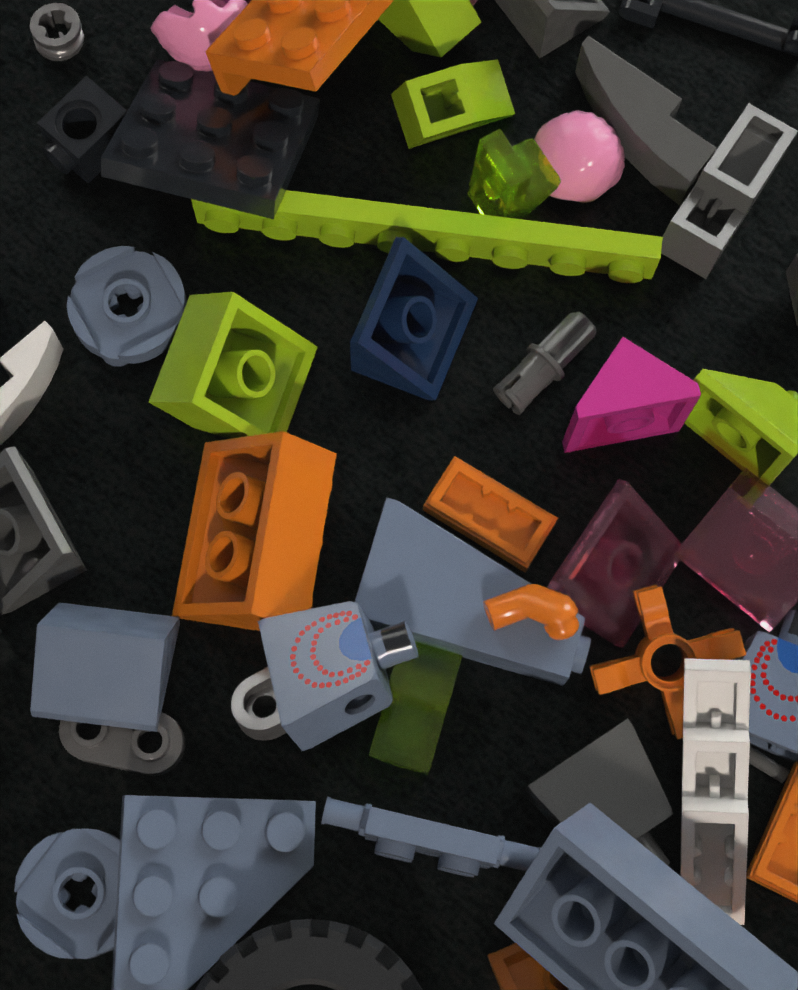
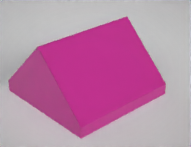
[562,337,701,453]

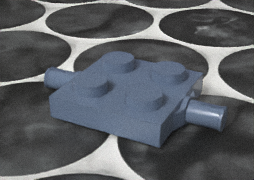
[321,797,542,878]

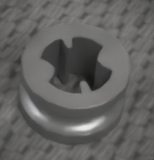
[30,3,84,61]

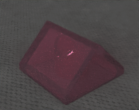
[674,468,798,632]
[547,479,687,648]

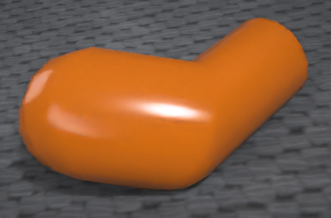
[483,584,579,640]

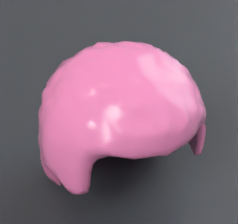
[151,0,248,72]
[529,110,625,203]

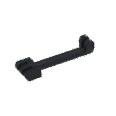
[618,0,798,57]

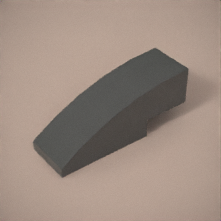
[575,36,717,206]
[661,103,798,279]

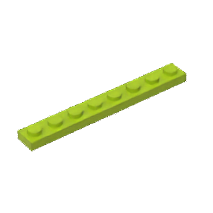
[191,190,663,283]

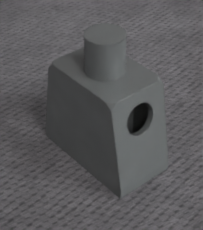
[523,718,673,865]

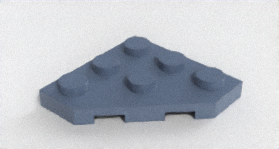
[111,795,316,990]

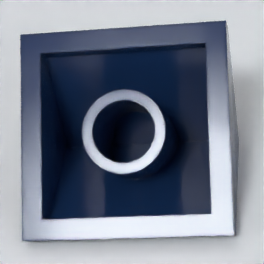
[350,237,478,401]

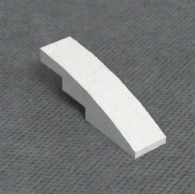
[680,658,751,925]

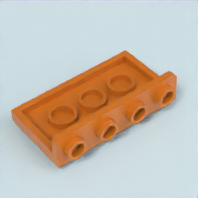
[205,0,394,96]

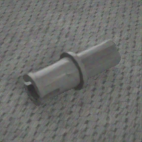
[493,312,597,415]

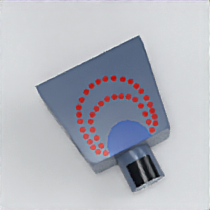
[258,601,418,751]
[735,610,798,763]

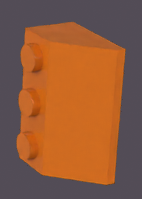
[172,431,337,631]

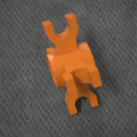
[589,584,746,739]

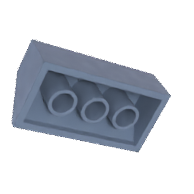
[494,803,798,990]

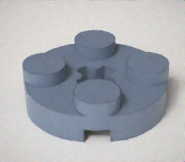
[67,246,187,366]
[14,829,120,959]

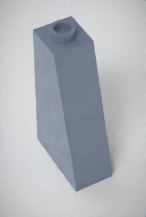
[355,498,591,686]

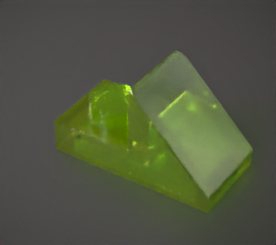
[467,129,561,219]
[369,642,462,775]

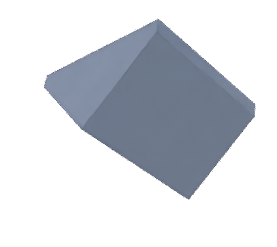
[30,602,180,732]

